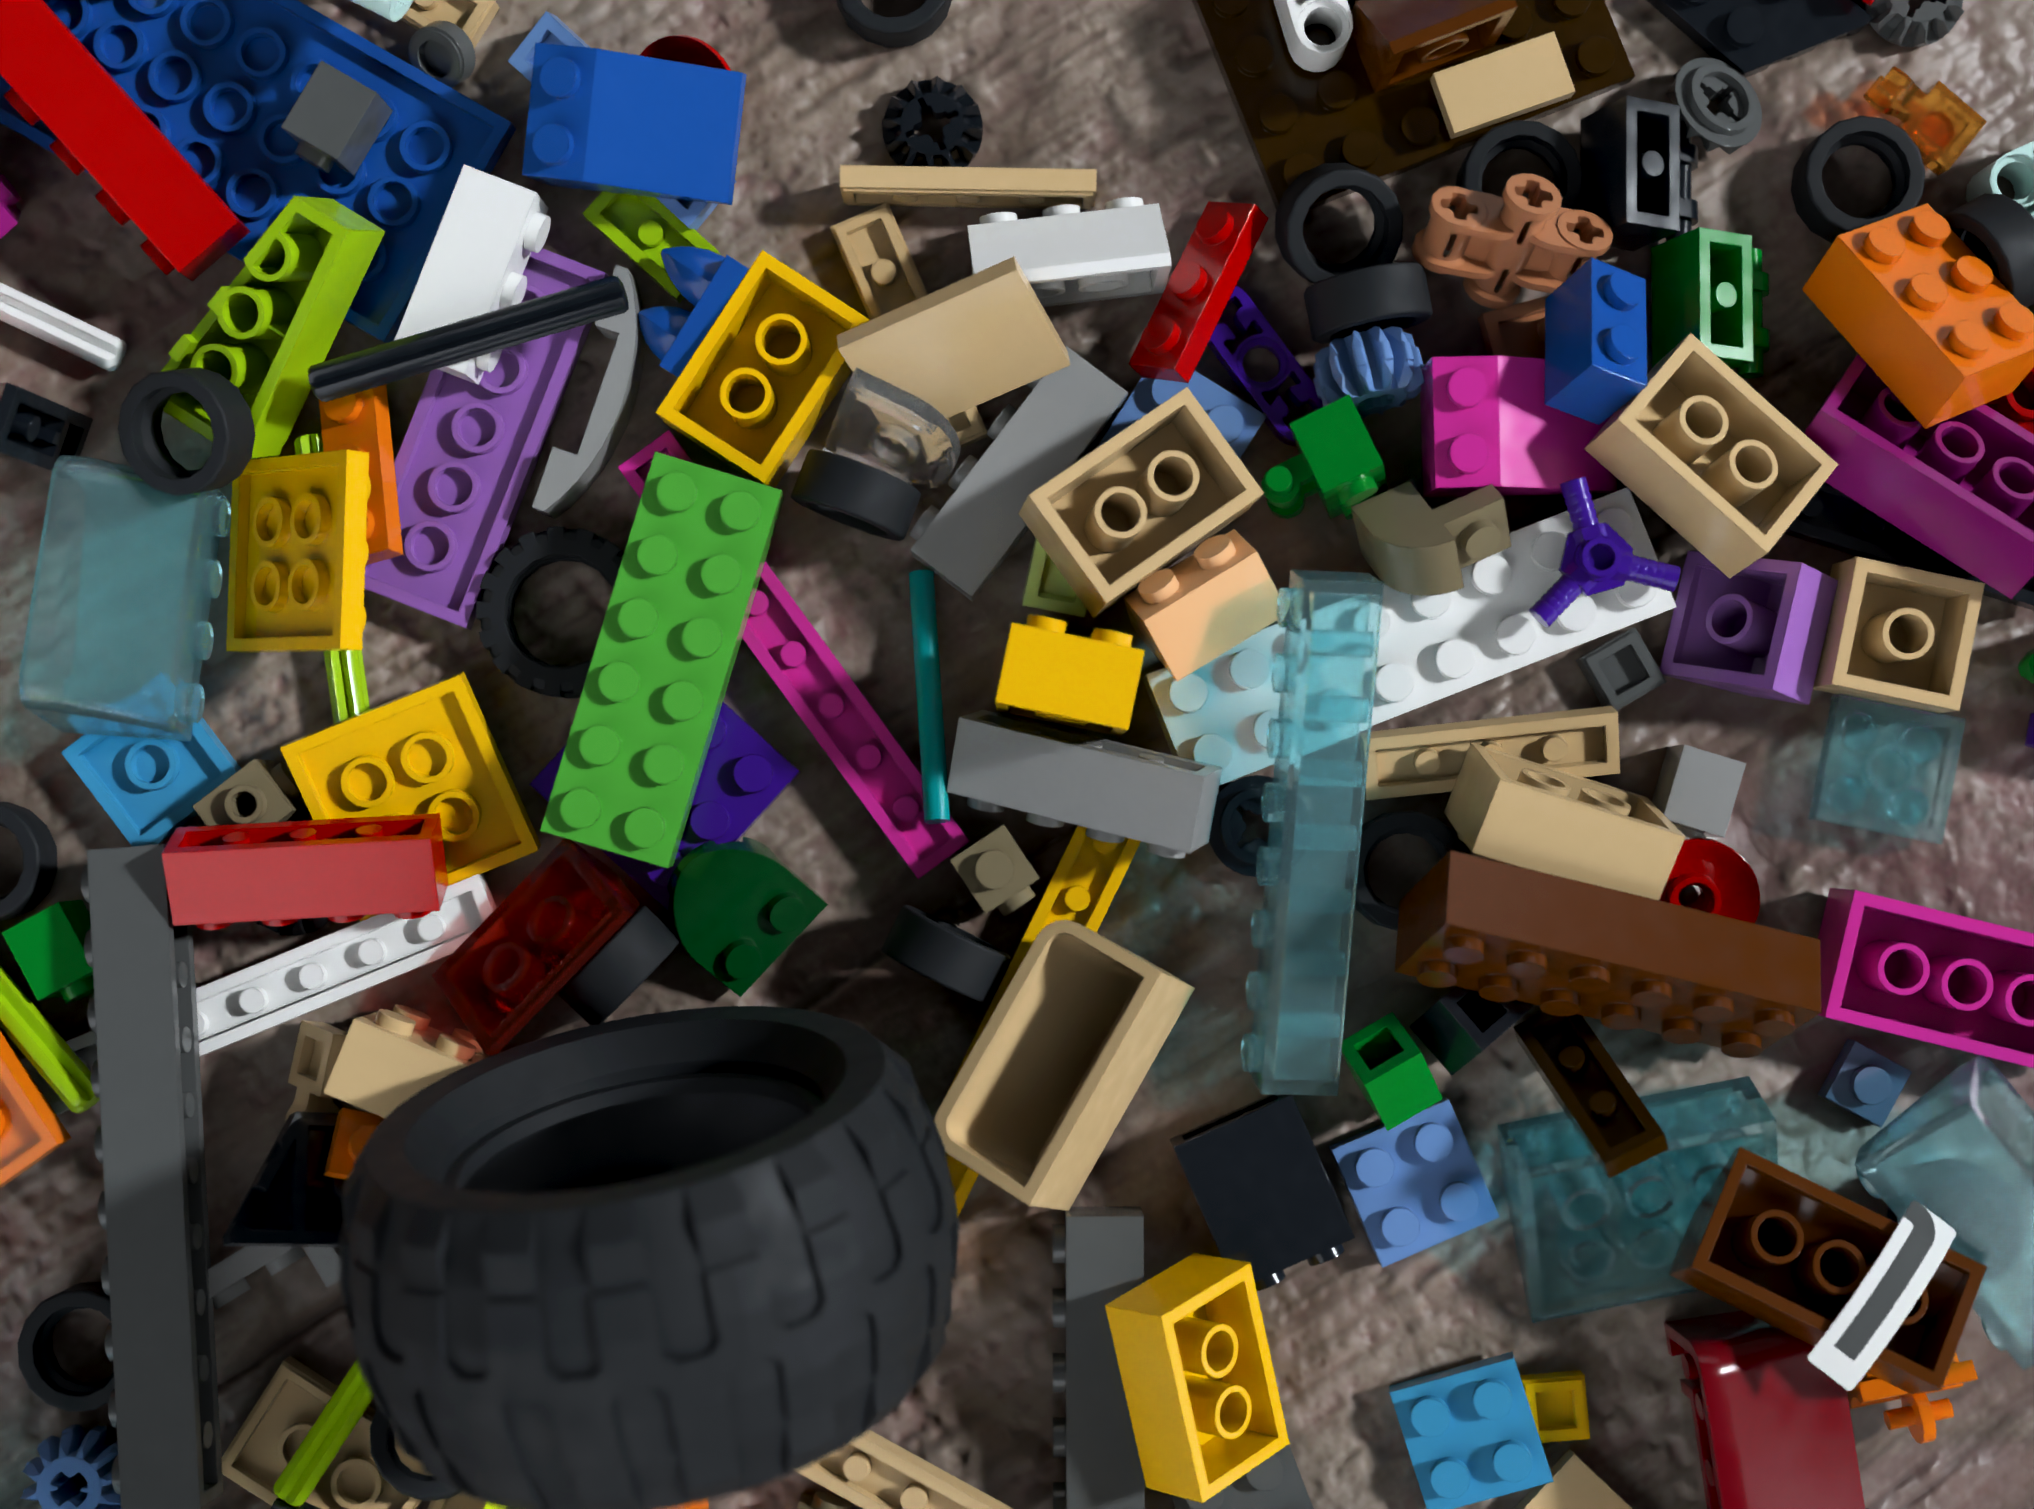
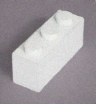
[394,164,551,385]

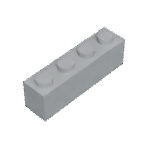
[909,346,1128,602]
[946,710,1223,859]

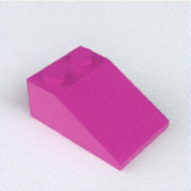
[1420,355,1617,497]

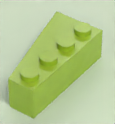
[160,196,385,459]

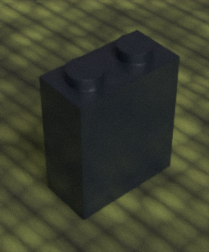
[1170,1088,1355,1291]

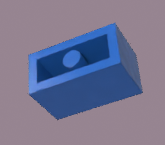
[1544,257,1647,425]

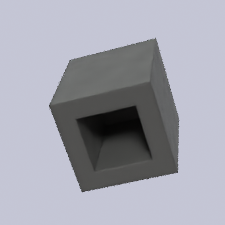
[281,60,393,176]

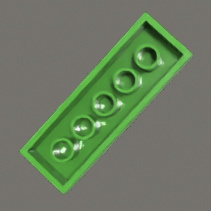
[540,451,784,868]

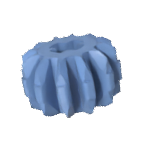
[1313,326,1424,419]
[21,1424,121,1509]

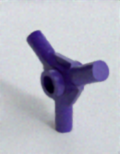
[1529,477,1681,628]

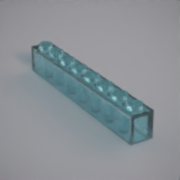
[1241,570,1384,1096]

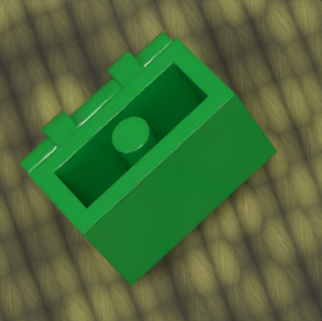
[1651,227,1770,379]
[1261,394,1388,520]

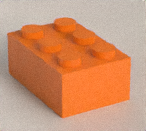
[1802,203,2034,429]

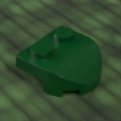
[667,837,828,997]

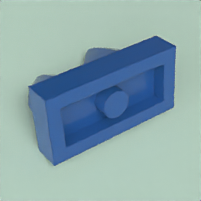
[638,246,749,377]

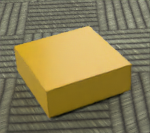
[1520,1370,1590,1443]

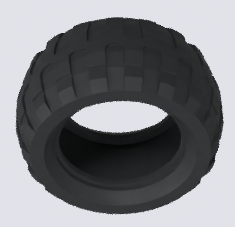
[339,1006,959,1509]

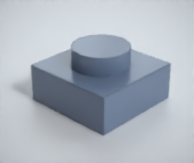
[1818,1039,1912,1128]

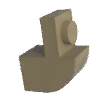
[1351,481,1512,596]

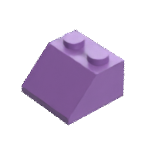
[1660,551,1838,705]

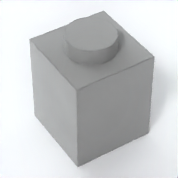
[1652,744,1746,840]

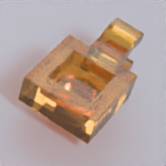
[1863,66,1987,176]

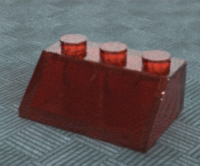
[431,838,640,1056]

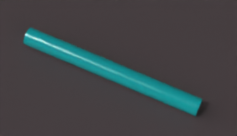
[909,570,950,824]

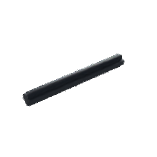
[308,275,629,402]

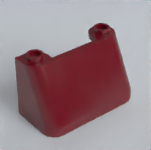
[1664,1311,1869,1509]

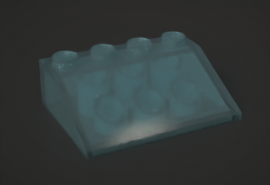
[1497,1076,1778,1323]

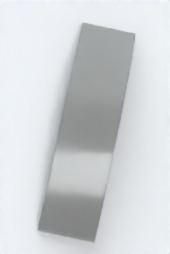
[532,265,645,519]

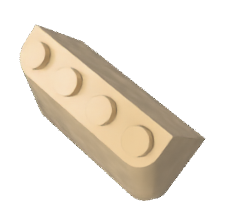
[934,920,1195,1211]

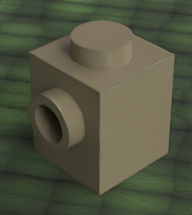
[192,759,309,826]
[950,824,1040,917]

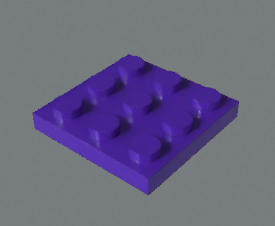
[529,701,801,912]

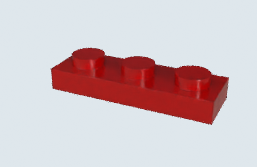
[1128,201,1269,383]

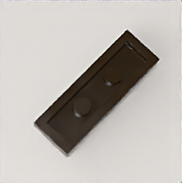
[1513,1012,1669,1179]

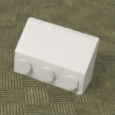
[967,197,1172,307]

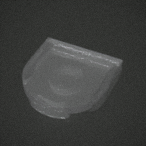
[823,367,961,488]

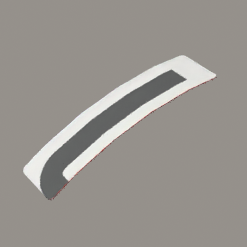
[1808,1200,1956,1391]

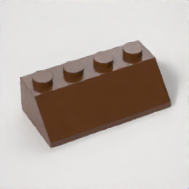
[1668,1147,1987,1394]

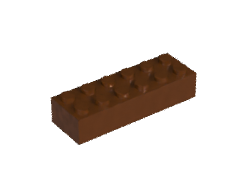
[1394,850,1821,1058]

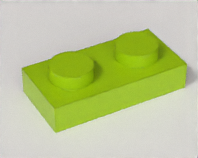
[582,192,721,303]

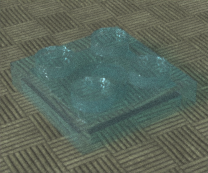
[1808,694,1966,844]

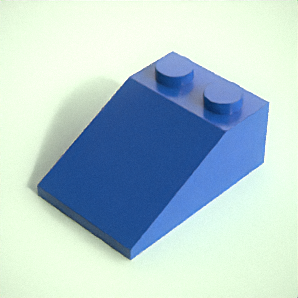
[522,43,747,205]

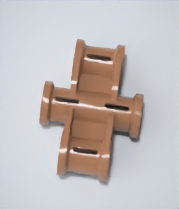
[1411,173,1613,309]

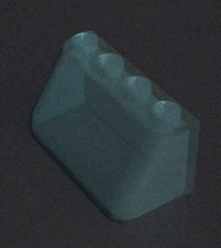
[19,455,231,741]
[1854,1055,2034,1370]

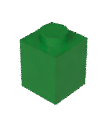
[2,900,94,1004]
[1337,1012,1443,1131]

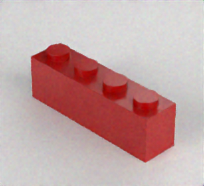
[161,813,448,930]

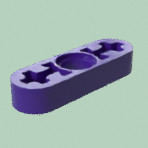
[1207,286,1323,446]

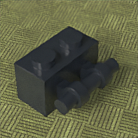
[1580,95,1698,251]

